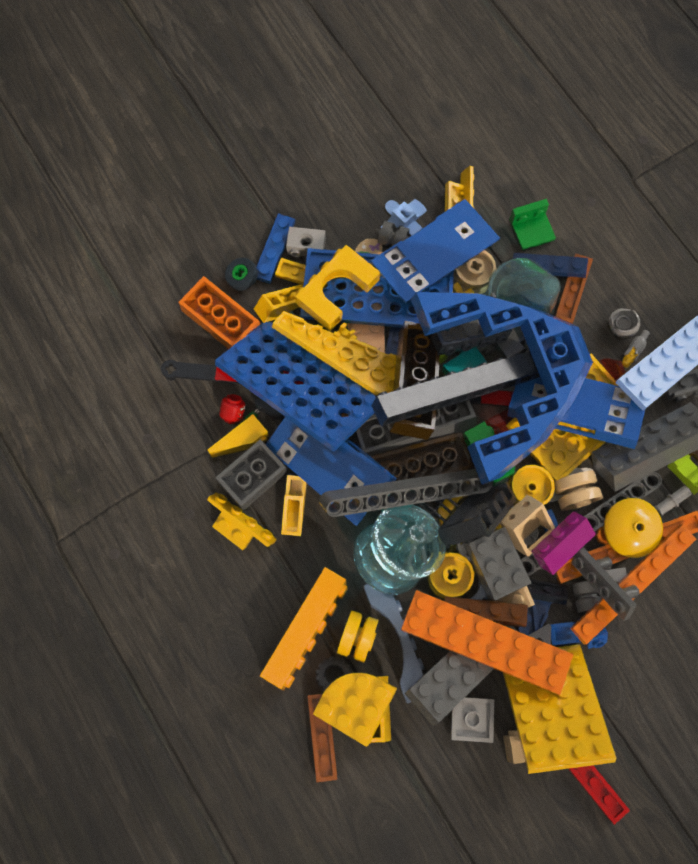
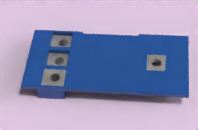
[370,199,500,304]
[507,377,645,449]
[266,402,397,526]

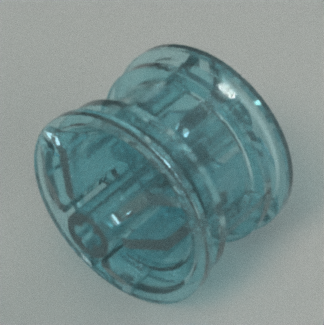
[353,505,446,595]

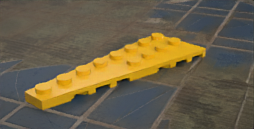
[272,311,396,396]

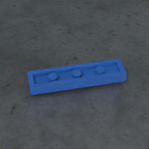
[256,214,295,284]

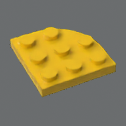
[313,673,397,747]

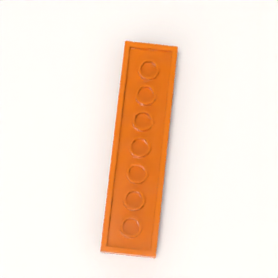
[401,590,573,695]

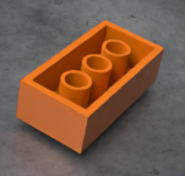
[178,276,260,349]

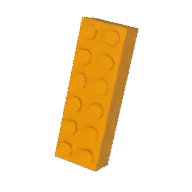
[260,567,348,690]

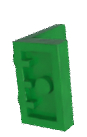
[509,199,556,250]

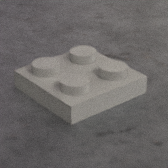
[451,698,494,743]

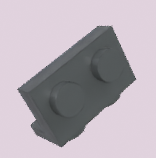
[665,369,698,402]

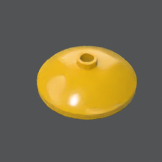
[604,498,663,558]

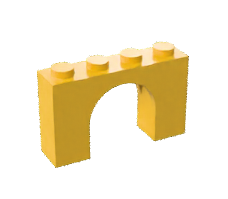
[296,245,380,331]

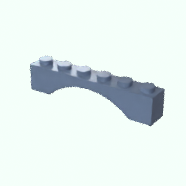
[363,577,424,704]

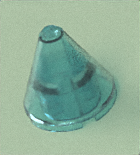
[486,258,561,315]

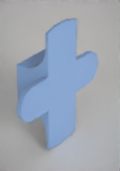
[381,199,427,236]

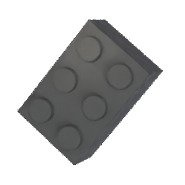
[215,439,287,511]
[463,527,531,601]

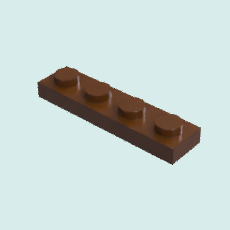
[445,596,528,627]

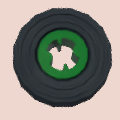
[225,257,258,291]

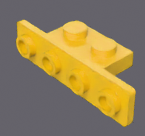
[445,166,474,234]
[207,493,277,550]

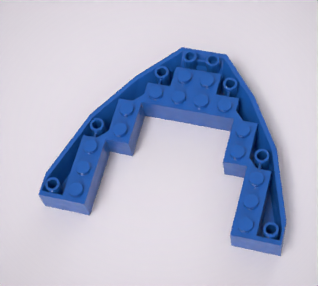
[411,292,593,484]

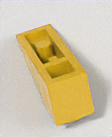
[254,284,304,323]
[208,414,269,458]

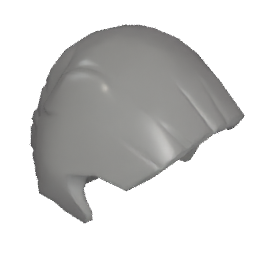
[609,308,640,338]

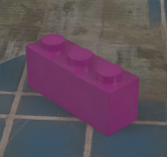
[531,511,596,575]

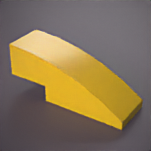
[281,475,307,536]

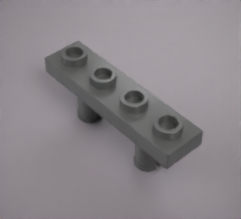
[571,547,639,621]

